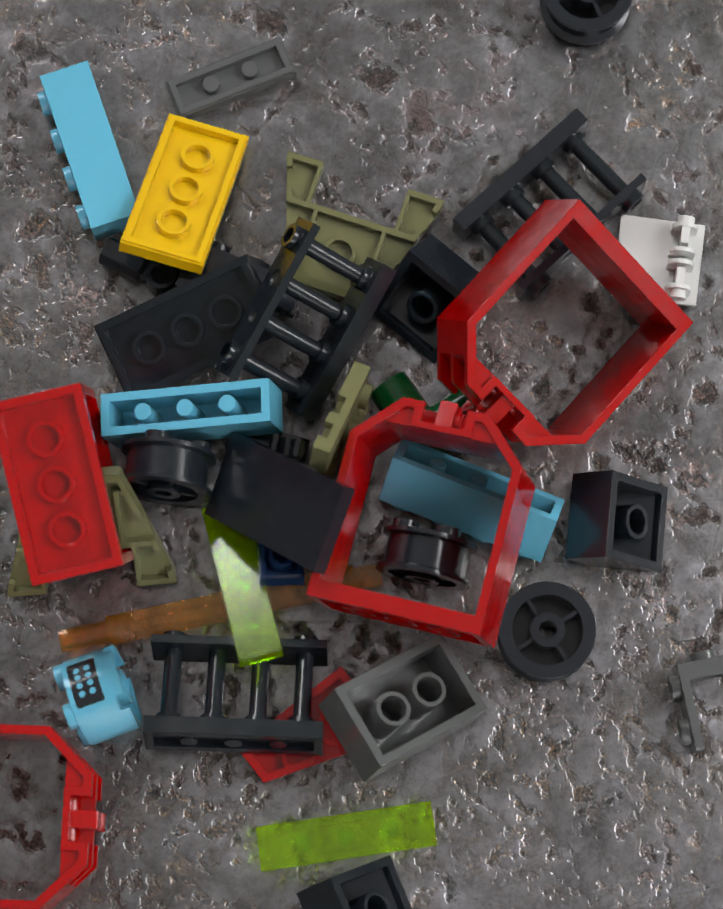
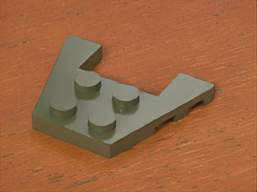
[286,151,444,301]
[309,361,374,480]
[7,466,177,597]

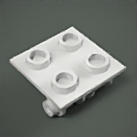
[611,214,705,307]

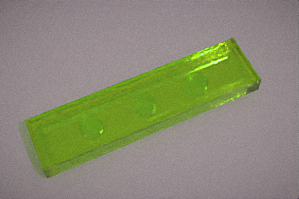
[201,508,284,667]
[255,801,437,872]

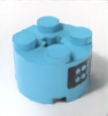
[53,644,142,747]

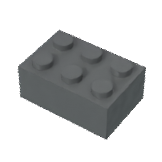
[318,635,487,782]

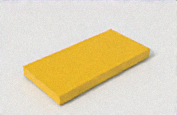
[119,113,249,275]

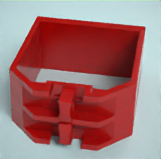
[437,199,694,446]
[0,382,134,587]
[306,397,535,649]
[0,724,106,909]

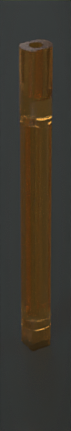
[58,563,383,652]

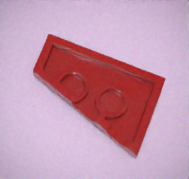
[240,666,352,784]

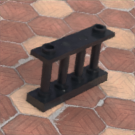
[452,108,647,301]
[215,217,397,422]
[142,630,328,755]

